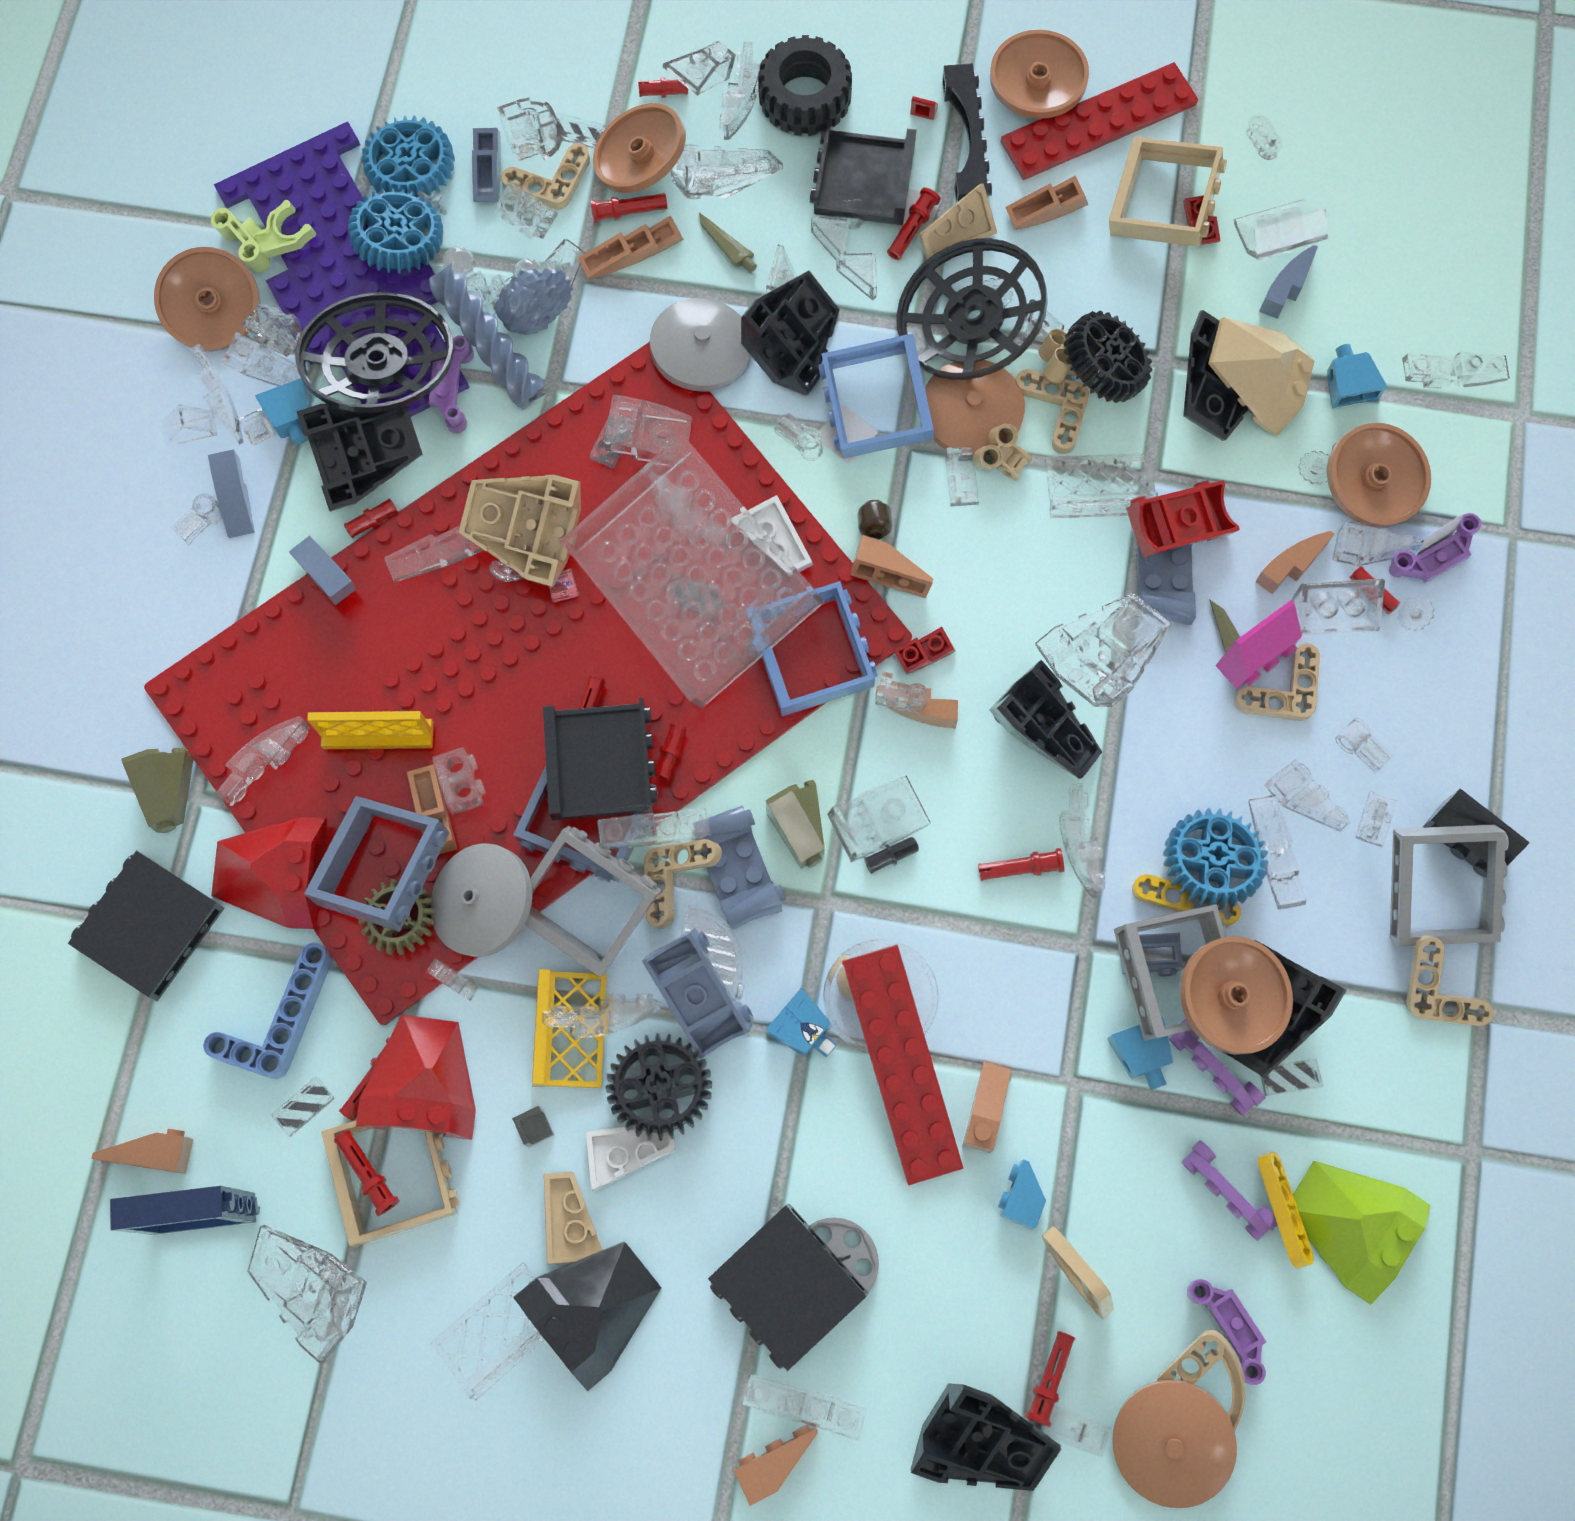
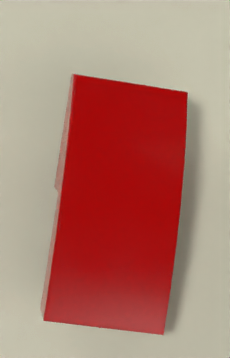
[1183,195,1221,245]
[893,627,956,674]

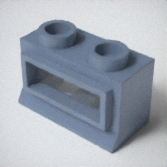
[1120,933,1183,977]

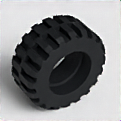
[758,35,852,136]

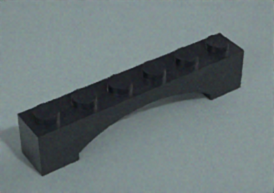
[942,63,992,203]

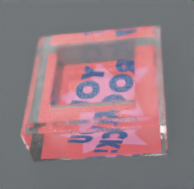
[549,569,579,603]

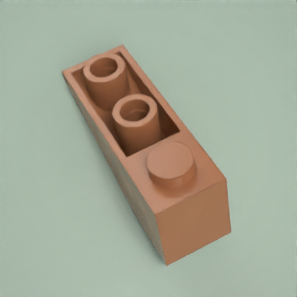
[734,1424,818,1506]

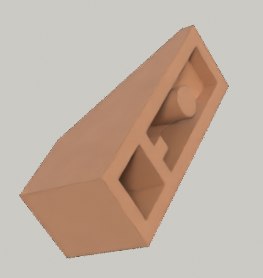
[850,535,934,598]
[962,1061,1011,1153]
[91,1128,194,1174]

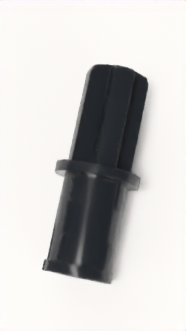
[864,837,919,874]

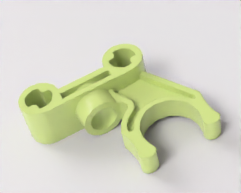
[211,200,316,273]

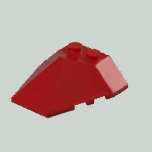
[211,817,327,930]
[355,1014,476,1140]

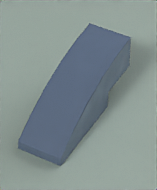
[472,127,501,202]
[1259,245,1318,319]
[208,449,255,538]
[289,536,356,605]

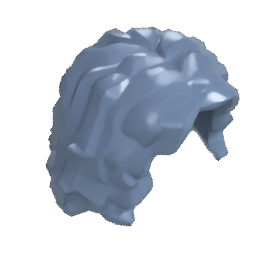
[495,268,574,335]

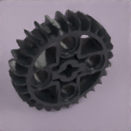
[1063,311,1153,403]
[605,1033,712,1141]

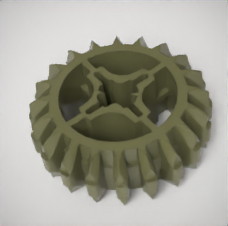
[359,879,435,955]

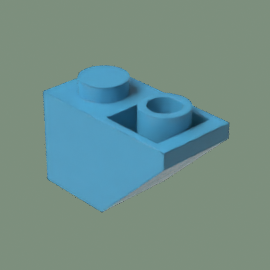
[998,1159,1046,1230]

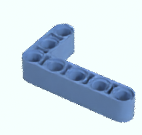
[203,942,333,1079]

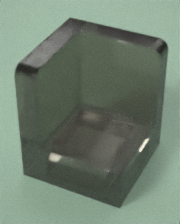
[512,1106,555,1148]

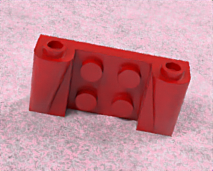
[1126,480,1240,558]

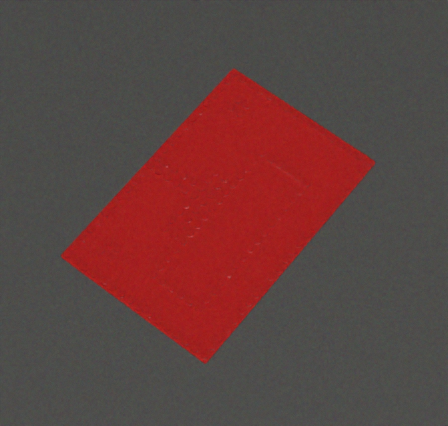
[144,341,912,1025]

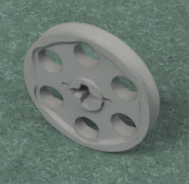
[809,1217,879,1292]

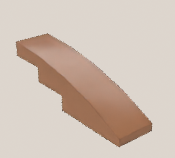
[578,215,684,280]

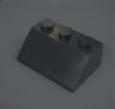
[1422,788,1530,878]

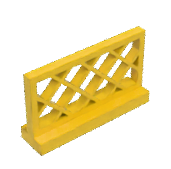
[308,711,434,749]
[532,969,607,1088]

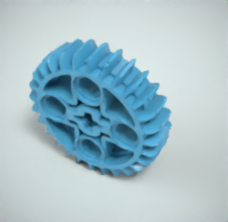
[361,115,455,198]
[348,188,443,274]
[1163,808,1269,910]

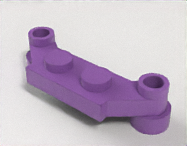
[429,335,474,434]
[1389,513,1481,583]
[1169,1019,1266,1116]
[1181,1140,1278,1241]
[1187,1279,1267,1385]

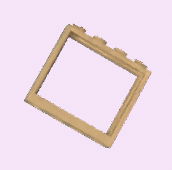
[1109,137,1227,247]
[321,1120,459,1247]

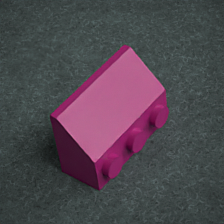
[1215,600,1302,690]

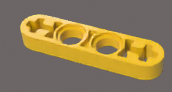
[1132,874,1241,927]
[1258,1152,1314,1269]

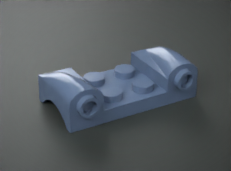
[1133,533,1196,625]
[690,805,785,931]
[642,928,754,1059]

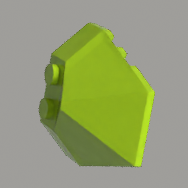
[1293,1161,1431,1305]

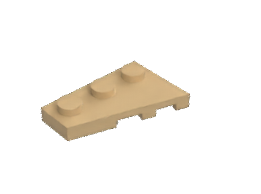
[919,184,998,259]
[543,1172,602,1264]

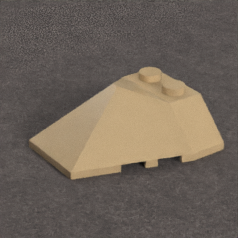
[1208,317,1315,436]
[459,475,581,587]

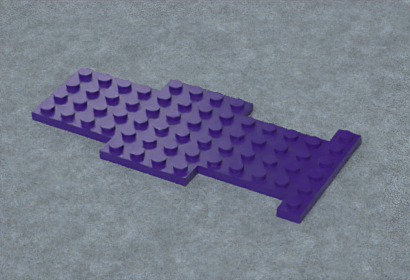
[213,121,470,417]

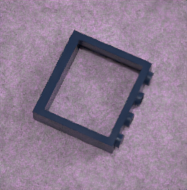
[110,1186,260,1235]

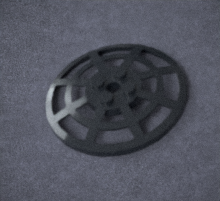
[896,238,1048,380]
[295,292,454,413]

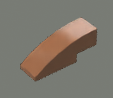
[1005,175,1089,230]
[1255,531,1334,594]
[875,686,958,729]
[407,764,457,855]

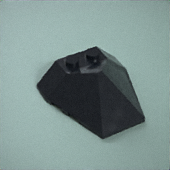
[741,270,840,396]
[1183,310,1249,441]
[296,403,423,512]
[989,660,1102,779]
[1223,940,1347,1078]
[513,1241,662,1391]
[910,1383,1061,1491]

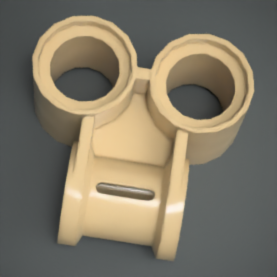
[1038,329,1077,383]
[973,424,1033,481]

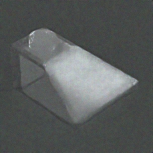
[662,40,736,96]

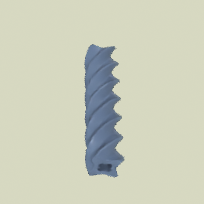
[429,263,545,410]

